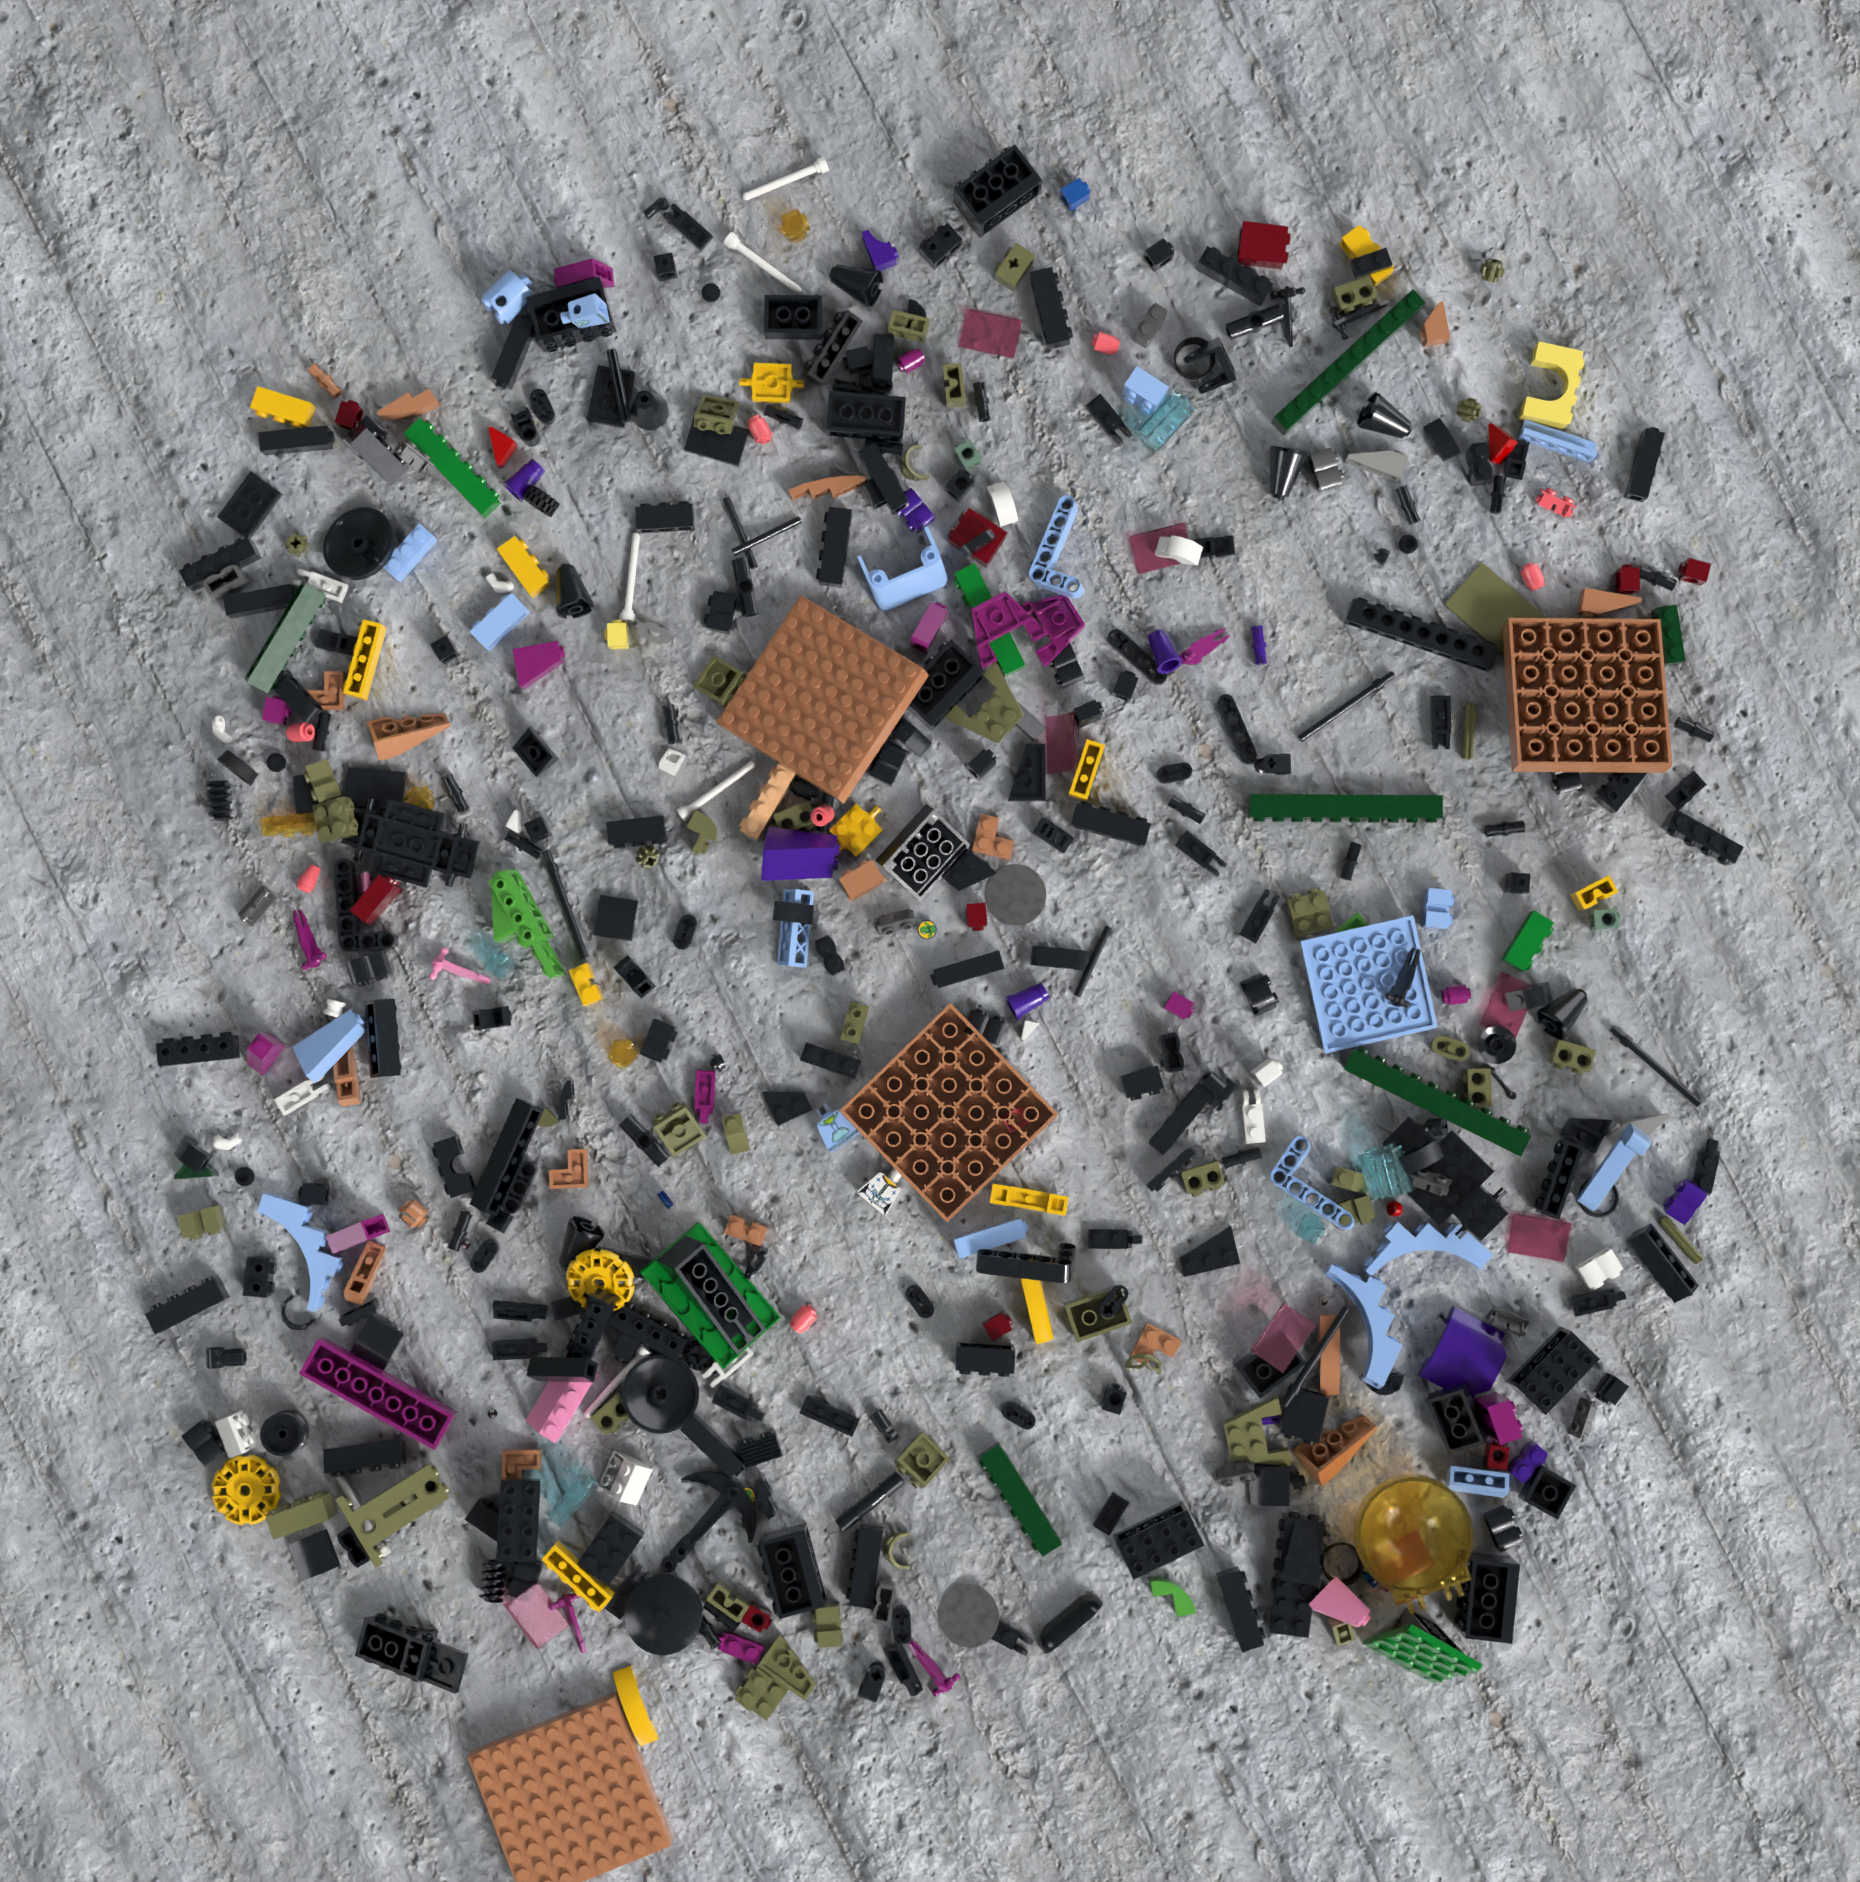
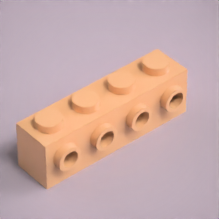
[739,764,796,842]

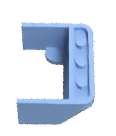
[857,526,947,612]

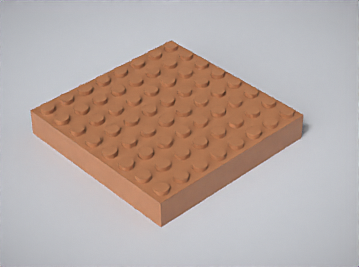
[716,595,929,804]
[1502,618,1672,773]
[839,1003,1059,1222]
[468,1692,673,1882]

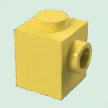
[604,620,629,649]

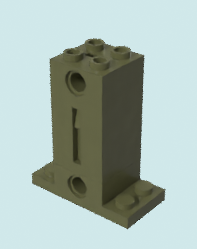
[335,1464,450,1568]

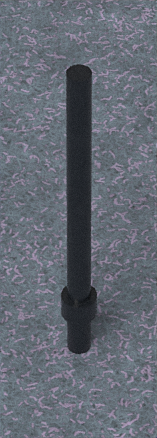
[1298,671,1396,742]
[543,849,589,959]
[1609,1025,1702,1107]
[1280,1306,1350,1408]

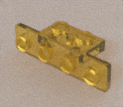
[261,813,317,838]

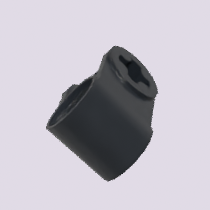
[510,407,540,447]
[1254,754,1292,775]
[857,1661,885,1703]

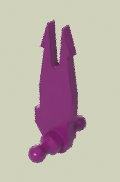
[1180,628,1231,665]
[293,910,327,970]
[548,1593,587,1654]
[908,1640,960,1697]

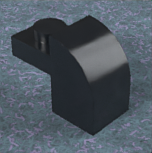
[613,955,656,999]
[1505,982,1553,1012]
[472,1006,512,1030]

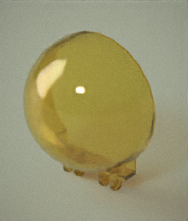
[1353,1474,1474,1614]

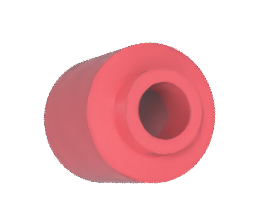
[1091,331,1120,355]
[747,415,773,445]
[1520,562,1545,592]
[286,722,315,742]
[811,804,834,826]
[789,1304,817,1334]

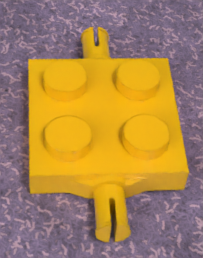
[739,363,804,404]
[829,804,883,858]

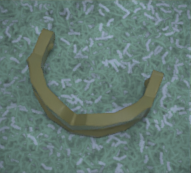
[899,444,929,481]
[1125,1354,1162,1375]
[883,1532,910,1569]

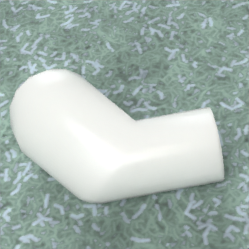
[212,1133,242,1150]

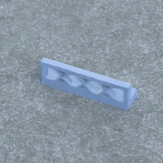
[1518,419,1597,463]
[777,889,814,968]

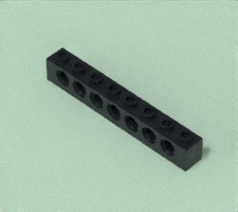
[1344,597,1499,672]

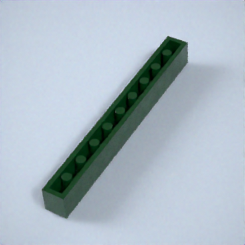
[1271,289,1426,436]
[1248,794,1443,823]
[1343,1046,1532,1157]

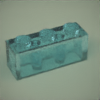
[1136,390,1195,453]

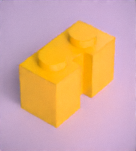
[1569,875,1618,911]
[569,963,604,1006]

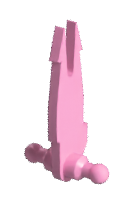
[429,947,491,985]

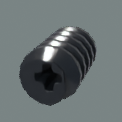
[206,780,233,821]
[479,1559,507,1603]

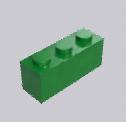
[1500,910,1555,972]

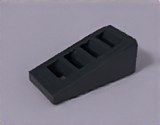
[1032,817,1074,854]

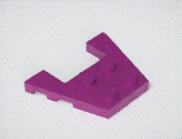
[971,591,1048,669]
[1020,595,1085,667]

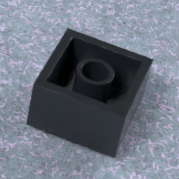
[1518,1465,1577,1520]

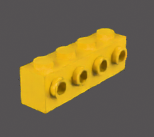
[343,619,387,701]
[541,1540,615,1613]

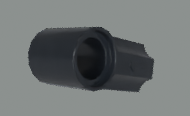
[206,1347,247,1369]

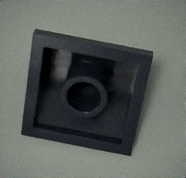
[512,726,559,777]

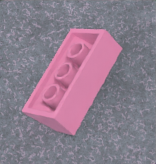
[526,1353,599,1443]

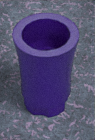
[503,459,545,502]
[1148,629,1183,674]
[1005,983,1050,1020]

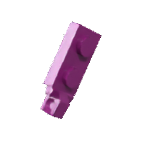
[694,1070,716,1124]
[715,1632,765,1665]

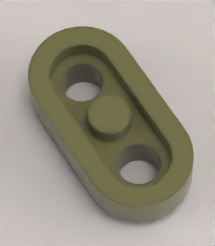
[1431,1036,1470,1061]

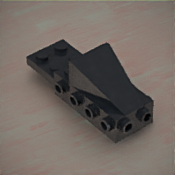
[1269,1511,1327,1638]
[355,1613,469,1694]

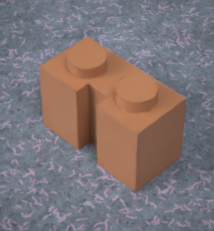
[724,1214,768,1246]

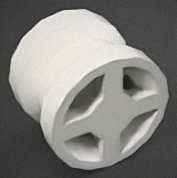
[323,999,346,1017]

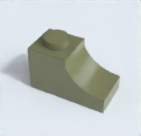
[721,1113,750,1155]

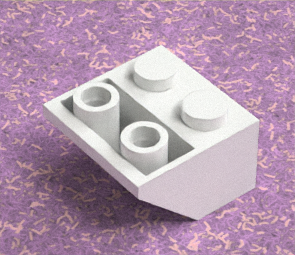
[215,1410,256,1458]
[598,1450,653,1505]

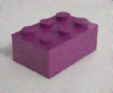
[1474,1392,1523,1445]

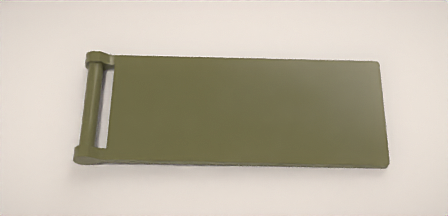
[1445,563,1547,656]

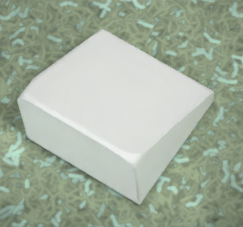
[659,747,685,776]
[506,810,521,835]
[1020,1021,1039,1040]

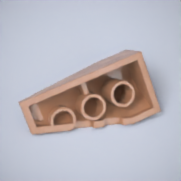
[367,713,450,761]
[1293,1415,1377,1486]

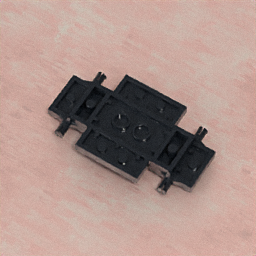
[341,797,480,888]
[1382,1116,1509,1241]

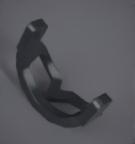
[744,1244,768,1279]
[281,1294,316,1330]

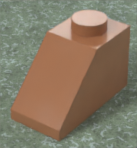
[1419,301,1450,347]

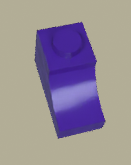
[862,229,899,271]

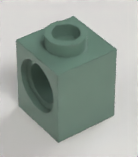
[954,439,982,472]
[1589,908,1621,931]

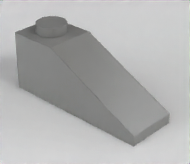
[1344,450,1409,483]
[1606,1114,1670,1145]

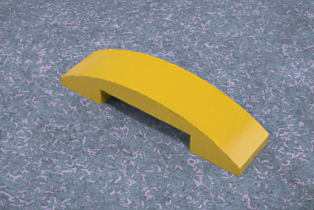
[989,1184,1069,1216]
[613,1665,659,1746]

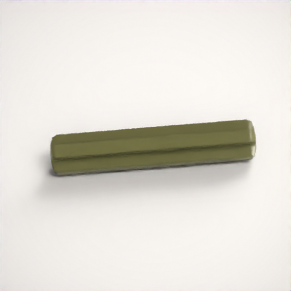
[1462,703,1477,760]
[1658,1216,1703,1264]

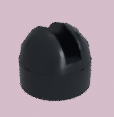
[1374,548,1390,565]

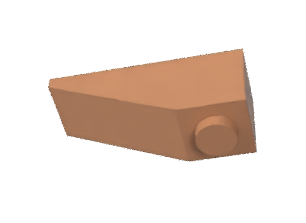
[1577,588,1642,619]
[344,1241,386,1306]

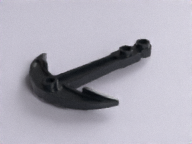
[661,1471,757,1572]

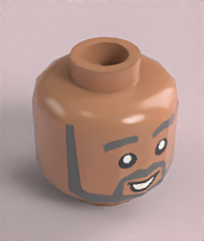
[398,1200,427,1228]

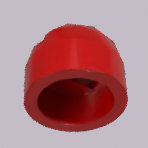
[1386,1200,1403,1217]

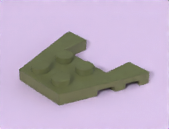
[945,663,1025,743]
[1223,1395,1291,1466]

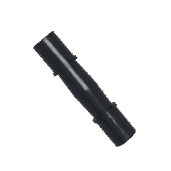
[835,1471,905,1532]

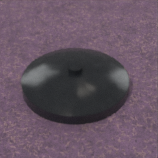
[323,507,396,580]
[621,1355,699,1434]
[624,1574,703,1655]

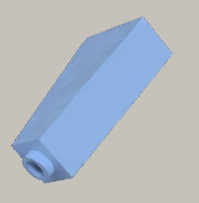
[292,1009,366,1083]
[954,1218,1028,1259]

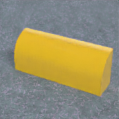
[1020,1278,1054,1344]

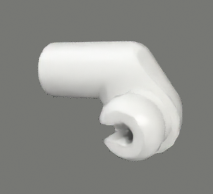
[486,573,514,594]
[212,716,232,744]

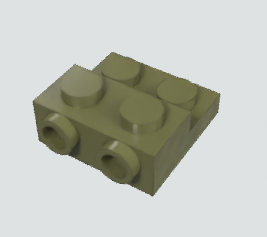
[694,394,740,434]
[693,655,746,708]
[312,797,358,843]
[1285,888,1334,938]
[652,1102,707,1157]
[893,1431,950,1489]
[734,1667,789,1721]

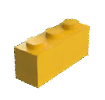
[1339,225,1394,287]
[250,386,316,428]
[497,536,551,598]
[1068,739,1105,801]

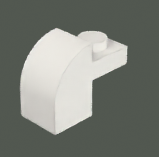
[986,481,1018,527]
[1155,535,1203,565]

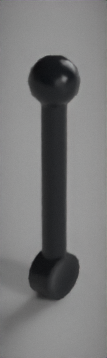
[1489,1067,1516,1100]

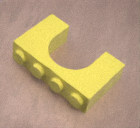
[1518,342,1585,430]

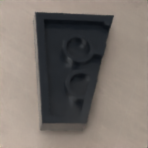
[1007,744,1046,802]
[1179,1226,1240,1277]

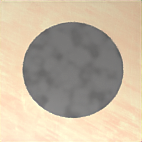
[985,865,1046,926]
[938,1584,999,1648]

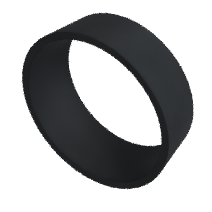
[1174,337,1216,380]
[217,750,258,786]
[1321,1542,1364,1586]

